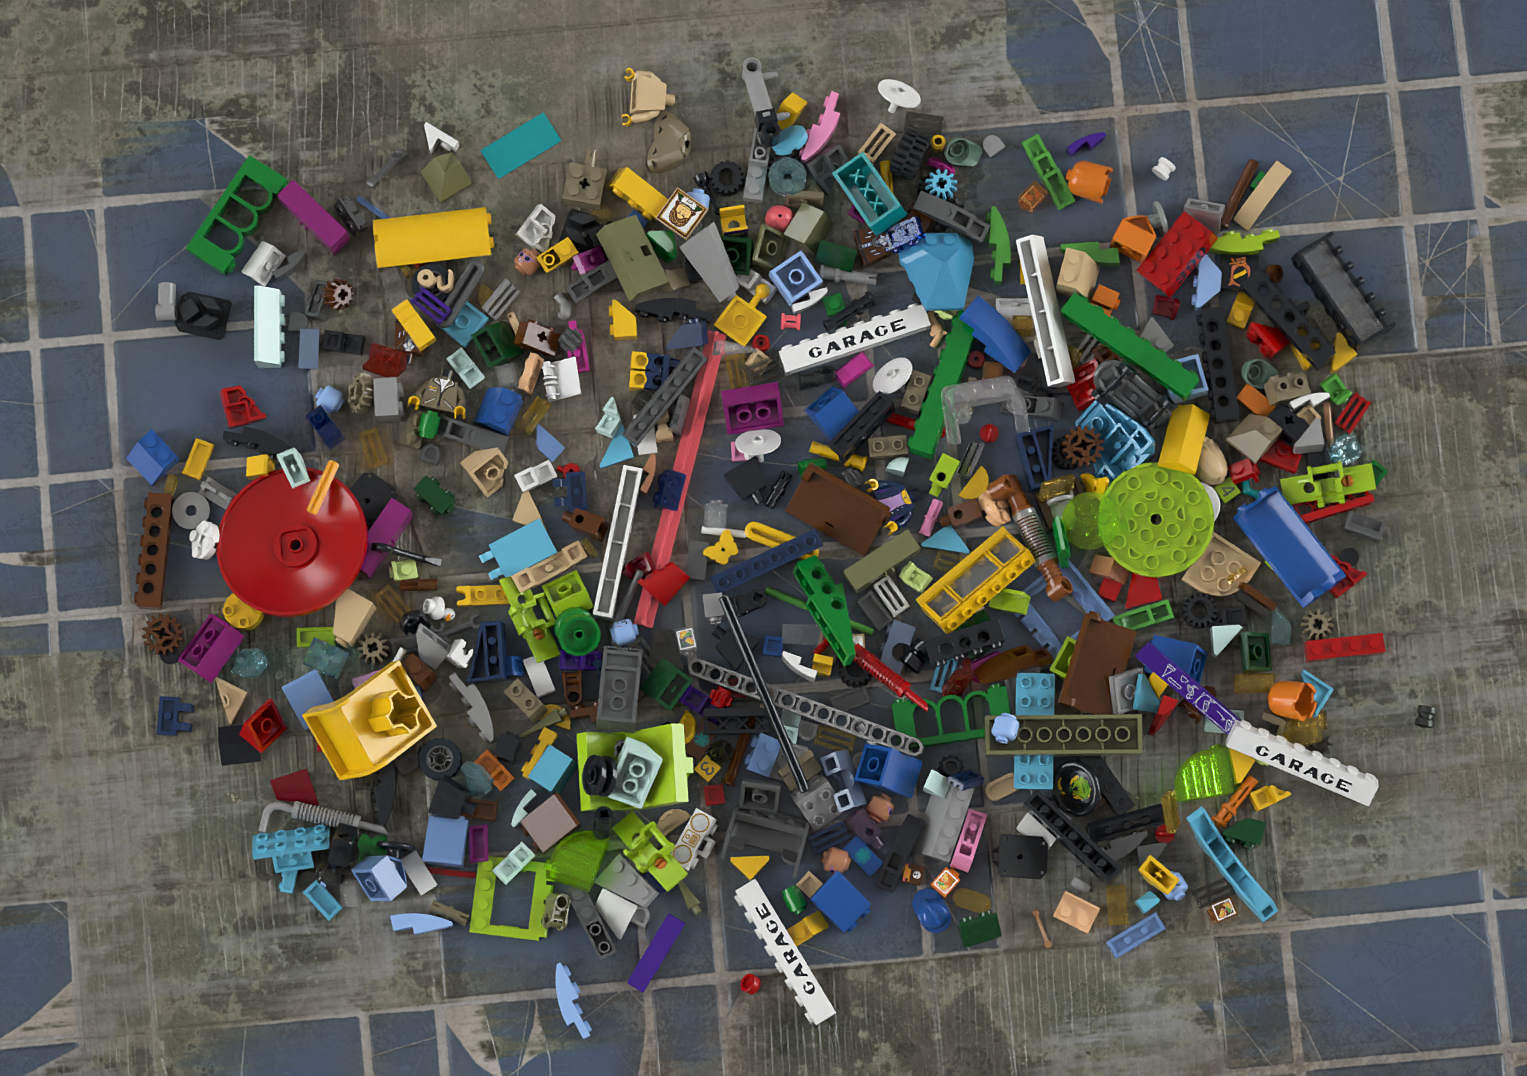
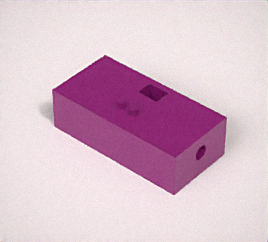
[277,180,351,256]
[359,498,414,579]

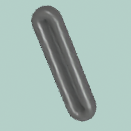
[436,260,485,328]

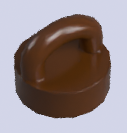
[1265,264,1283,283]

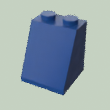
[804,386,859,441]
[473,387,523,437]
[1143,635,1208,684]
[854,743,923,798]
[810,870,871,933]

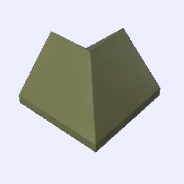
[420,152,472,204]

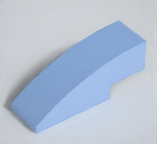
[390,913,454,935]

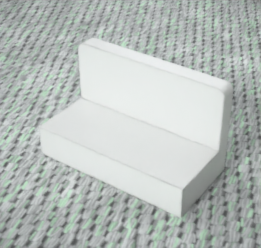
[241,241,286,287]
[995,298,1034,328]

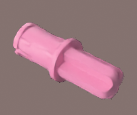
[919,499,943,538]

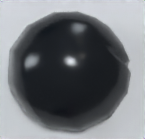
[399,610,431,635]

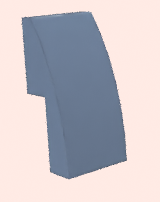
[298,328,319,369]

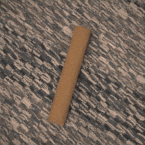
[1323,402,1334,448]

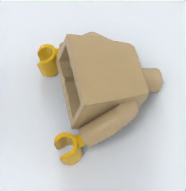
[621,68,675,127]

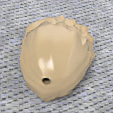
[1192,437,1228,485]

